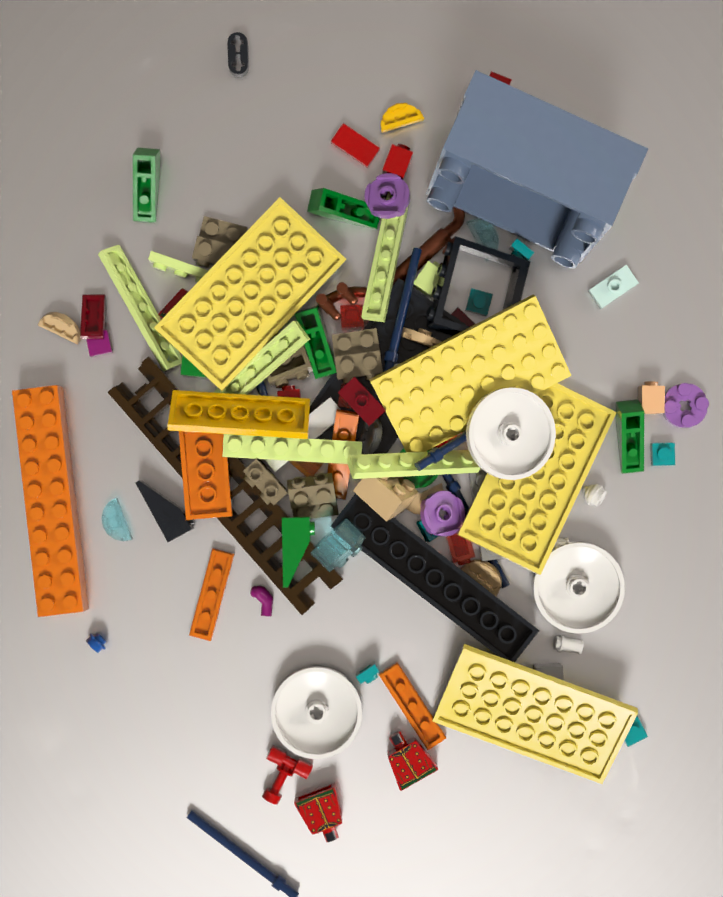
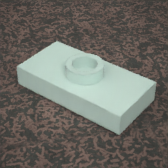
[588,265,639,309]

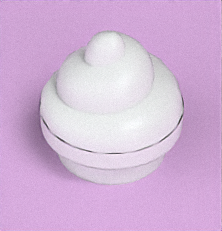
[582,484,607,506]

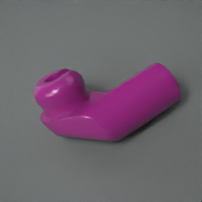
[250,585,273,616]

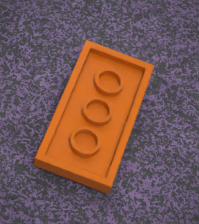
[179,431,233,520]

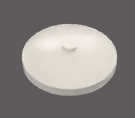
[466,388,556,480]
[533,542,625,633]
[271,666,362,759]

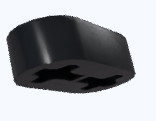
[227,32,249,78]

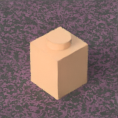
[637,381,665,414]

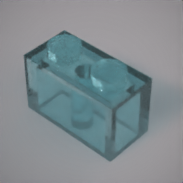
[310,518,366,572]

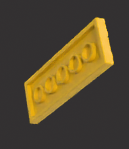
[168,390,310,439]

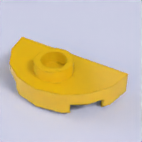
[380,103,424,133]

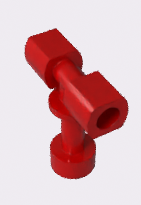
[262,745,313,805]

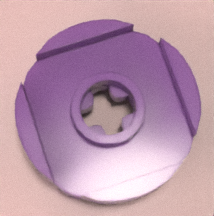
[364,173,411,219]
[663,383,709,428]
[420,491,465,536]

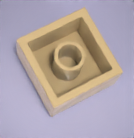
[353,477,419,522]

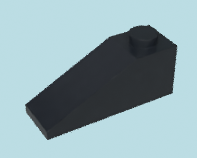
[135,480,195,542]

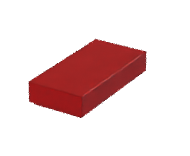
[331,123,380,168]

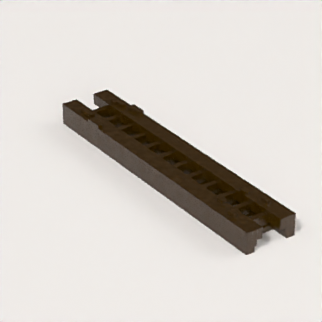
[108,356,343,615]

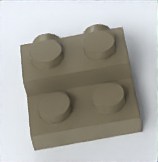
[192,216,248,268]
[332,328,383,384]
[267,332,313,388]
[243,459,288,505]
[287,473,339,519]

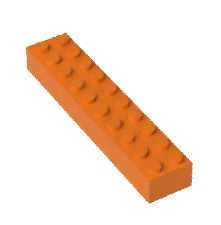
[12,385,89,617]

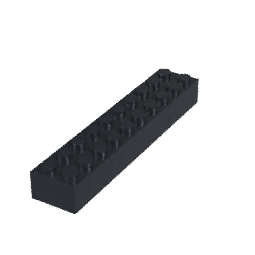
[330,493,540,662]

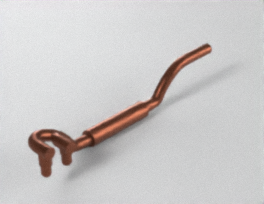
[316,207,465,321]

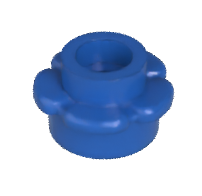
[86,632,107,653]

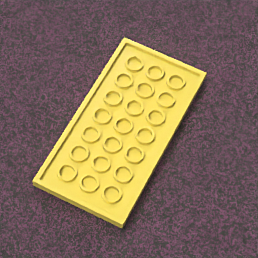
[154,197,346,391]
[369,295,571,453]
[457,383,617,575]
[432,644,638,784]

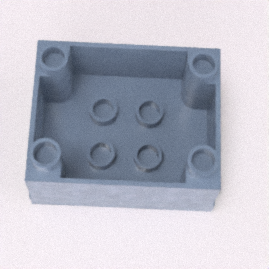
[426,70,648,268]

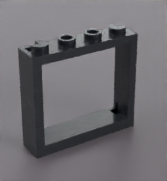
[426,236,531,335]

